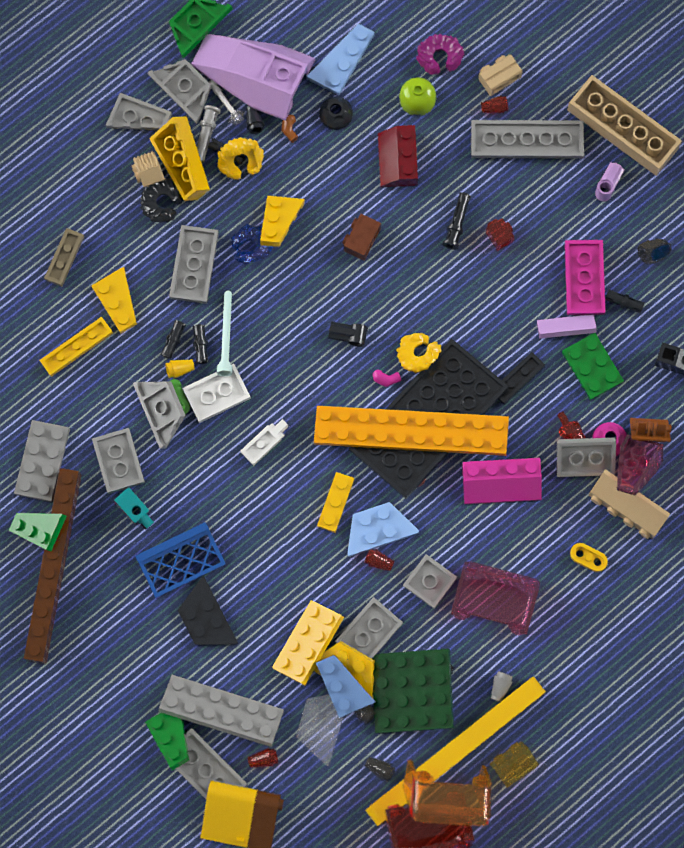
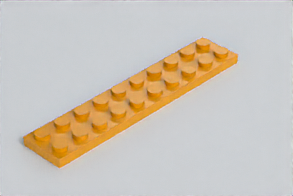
[314,406,509,456]

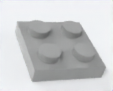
[403,554,457,609]

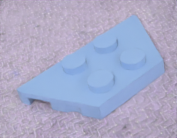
[348,502,419,557]

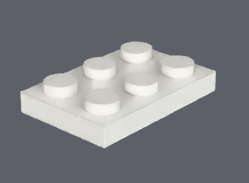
[182,364,251,423]

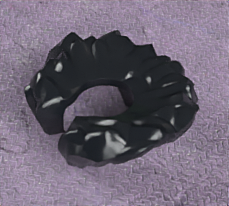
[140,178,183,222]

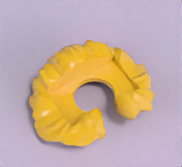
[217,137,264,180]
[396,333,441,373]

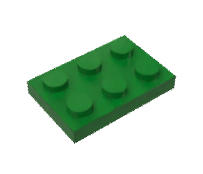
[562,333,624,401]

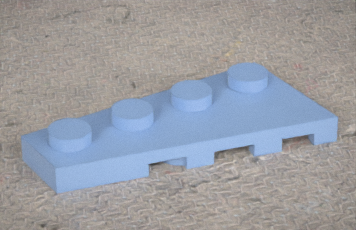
[306,24,374,95]

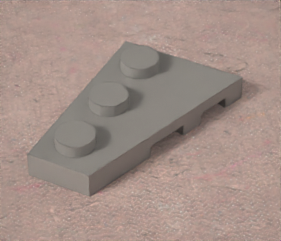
[106,93,172,130]

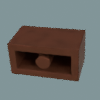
[342,214,381,261]

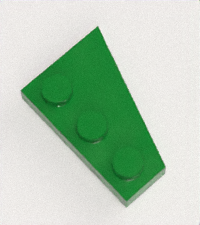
[145,713,189,771]

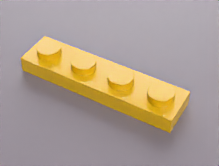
[40,317,113,377]

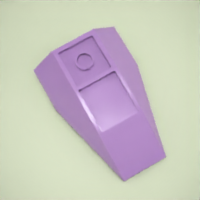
[191,34,315,120]

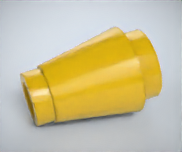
[165,359,195,379]

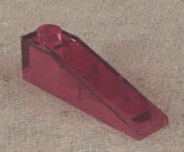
[617,434,664,496]

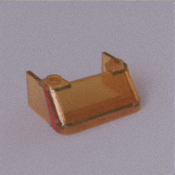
[402,760,492,826]

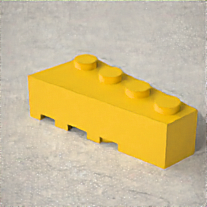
[149,116,210,201]

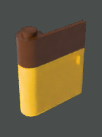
[200,781,284,848]

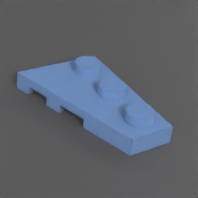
[316,655,376,718]

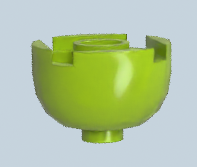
[399,77,436,116]

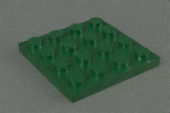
[372,649,454,734]

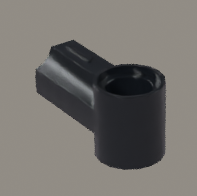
[328,322,368,347]

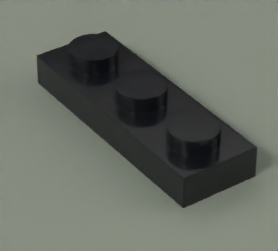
[499,352,545,405]

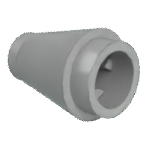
[491,671,513,702]

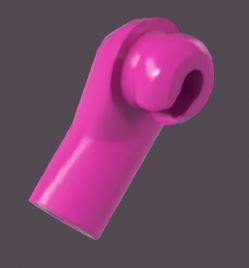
[373,370,402,387]

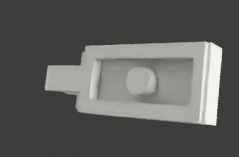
[240,419,288,466]

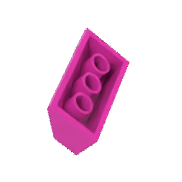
[462,458,542,504]

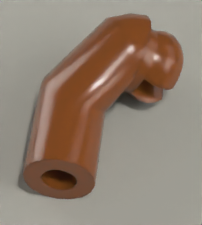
[281,114,298,143]

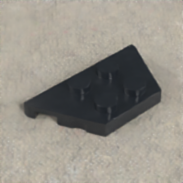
[178,577,238,646]

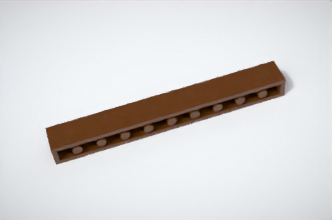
[24,468,82,664]

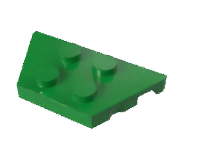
[169,0,233,58]

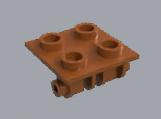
[630,418,671,442]

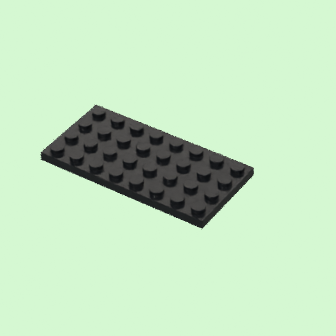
[349,339,509,499]

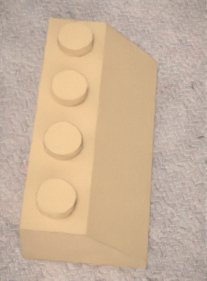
[589,469,670,539]

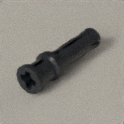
[442,192,471,250]

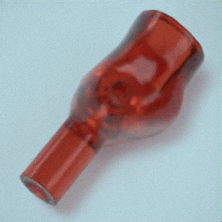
[557,411,586,439]

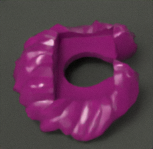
[416,34,464,75]

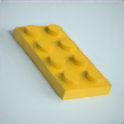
[272,600,344,686]

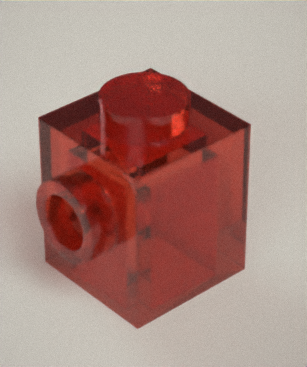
[486,218,514,251]

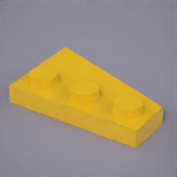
[260,196,305,247]
[92,267,137,334]

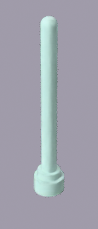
[217,291,232,377]

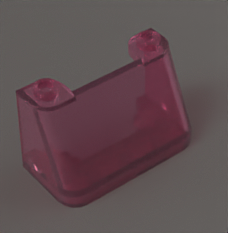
[451,561,540,635]

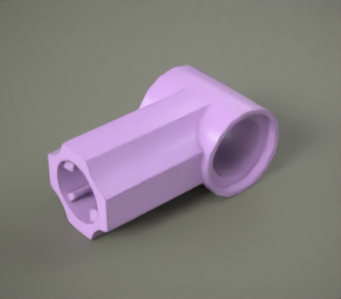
[595,162,625,201]

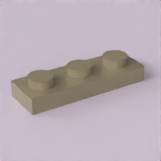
[44,228,84,287]

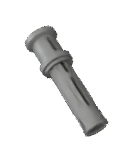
[196,105,221,163]

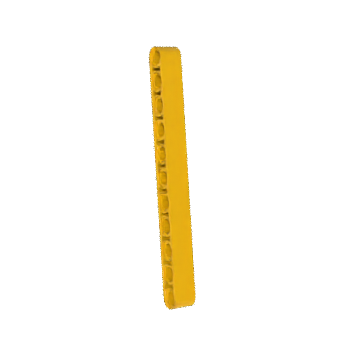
[365,676,546,826]

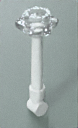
[209,80,245,125]

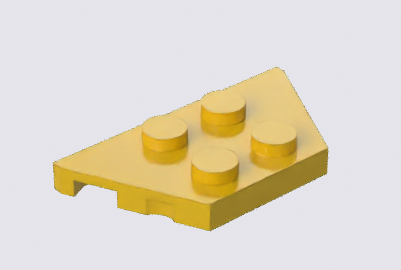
[314,641,374,699]

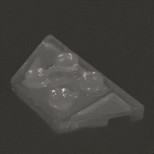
[296,695,344,766]

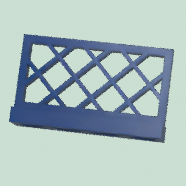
[136,522,226,598]

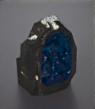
[637,239,672,265]

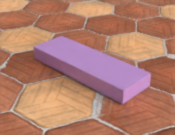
[537,314,596,339]

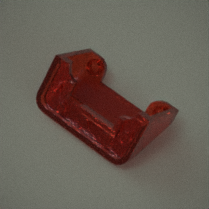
[385,791,475,848]

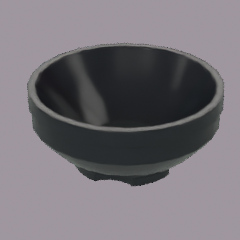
[319,96,353,130]

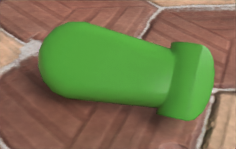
[170,379,190,414]

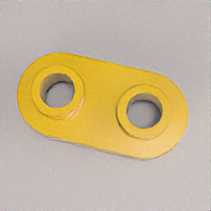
[570,543,608,572]

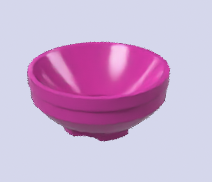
[592,422,627,456]

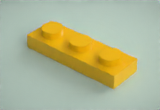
[317,472,354,533]

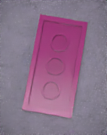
[565,240,605,315]

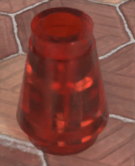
[481,95,509,113]
[364,548,394,571]
[248,747,278,768]

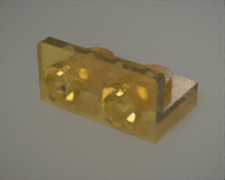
[490,741,539,788]

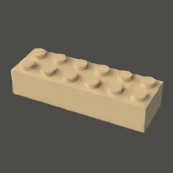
[567,75,682,176]

